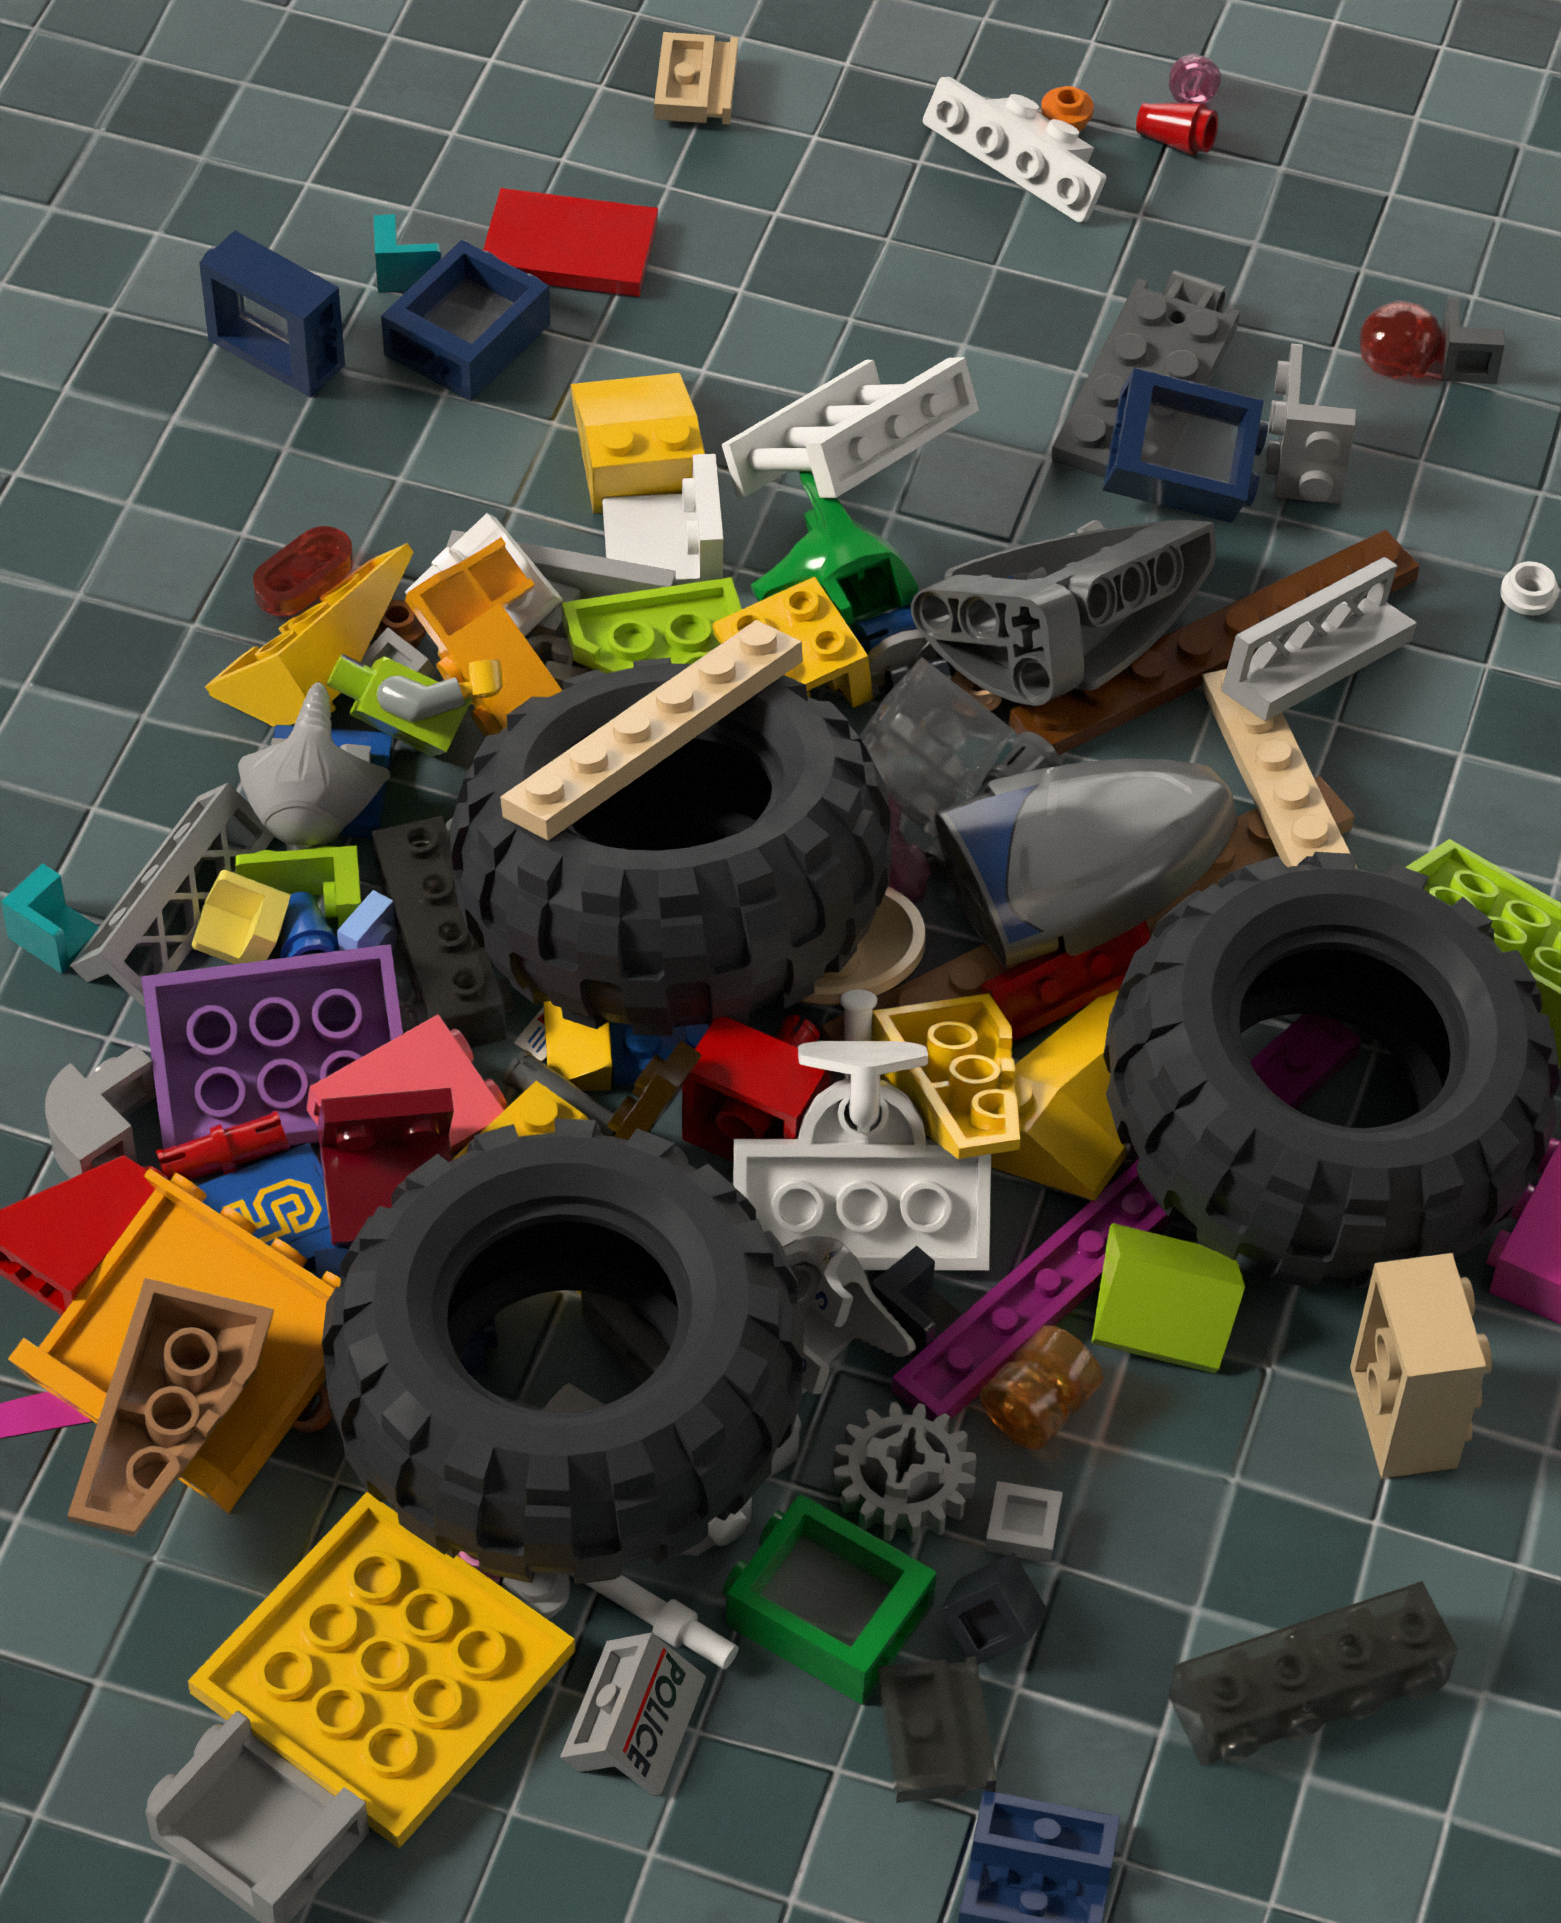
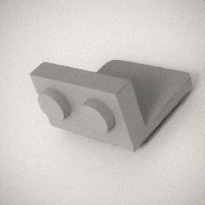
[1265,343,1356,504]

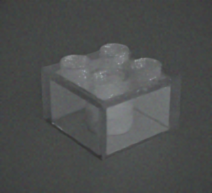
[859,657,1014,838]

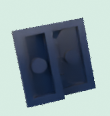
[958,1790,1120,1923]

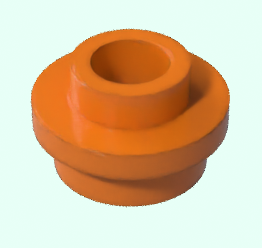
[1041,86,1094,132]

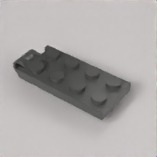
[1052,270,1240,478]

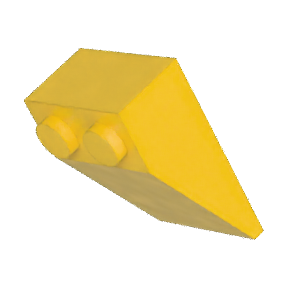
[570,373,705,514]

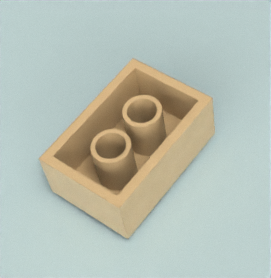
[1350,1253,1492,1479]

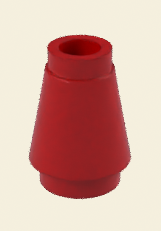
[1136,103,1218,156]

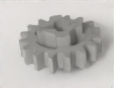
[833,1402,976,1543]

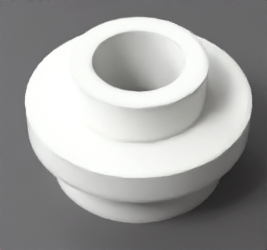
[1501,561,1559,615]

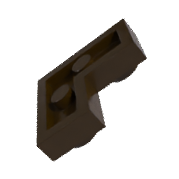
[607,1040,702,1140]

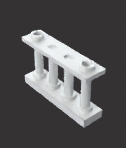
[722,357,979,498]

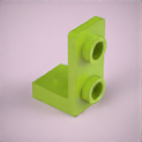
[235,845,361,928]

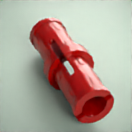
[156,1111,290,1181]

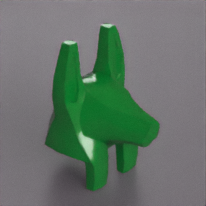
[751,471,919,627]

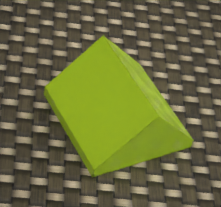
[1091,1223,1245,1374]

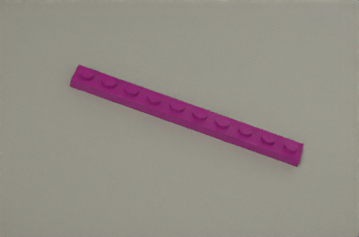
[891,1014,1362,1422]

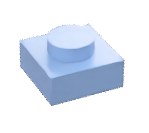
[337,890,397,951]

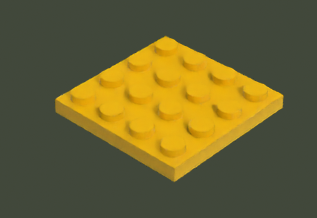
[188,1492,575,1849]

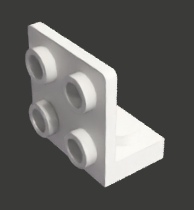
[603,454,723,585]

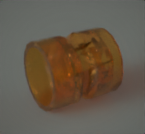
[980,1326,1103,1450]

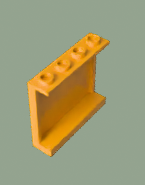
[8,1168,341,1514]

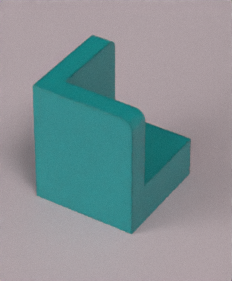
[373,214,441,293]
[1,863,99,974]

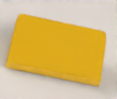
[543,1001,612,1091]

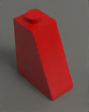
[0,1155,170,1316]

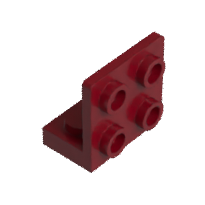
[317,1088,454,1247]

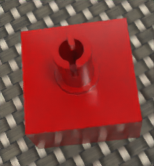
[682,1015,831,1162]

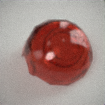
[1359,300,1443,378]

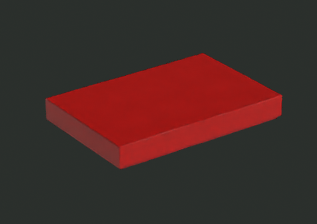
[483,188,658,297]

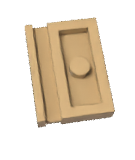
[654,32,739,124]

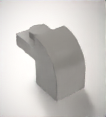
[45,1045,156,1179]

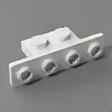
[923,77,1106,223]

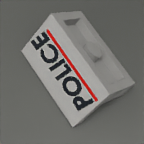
[560,1632,706,1795]

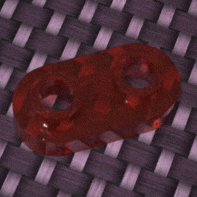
[253,526,353,616]

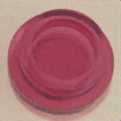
[1169,54,1221,103]

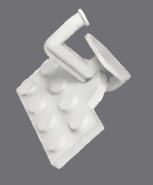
[733,989,991,1270]

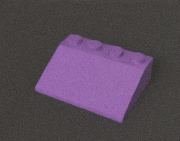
[141,944,403,1150]

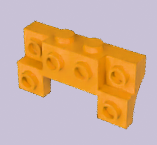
[405,537,563,737]

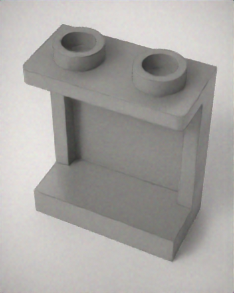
[145,1711,369,1923]

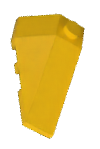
[205,543,414,727]
[991,990,1127,1201]
[872,994,1020,1159]

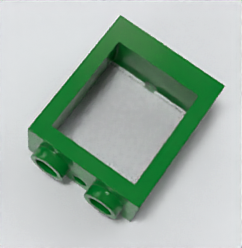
[722,1494,937,1705]

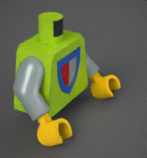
[326,653,503,757]

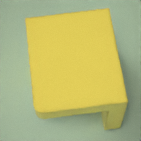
[192,870,291,964]

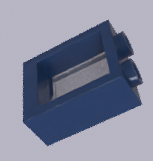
[199,230,345,398]
[381,240,550,401]
[1102,367,1268,523]

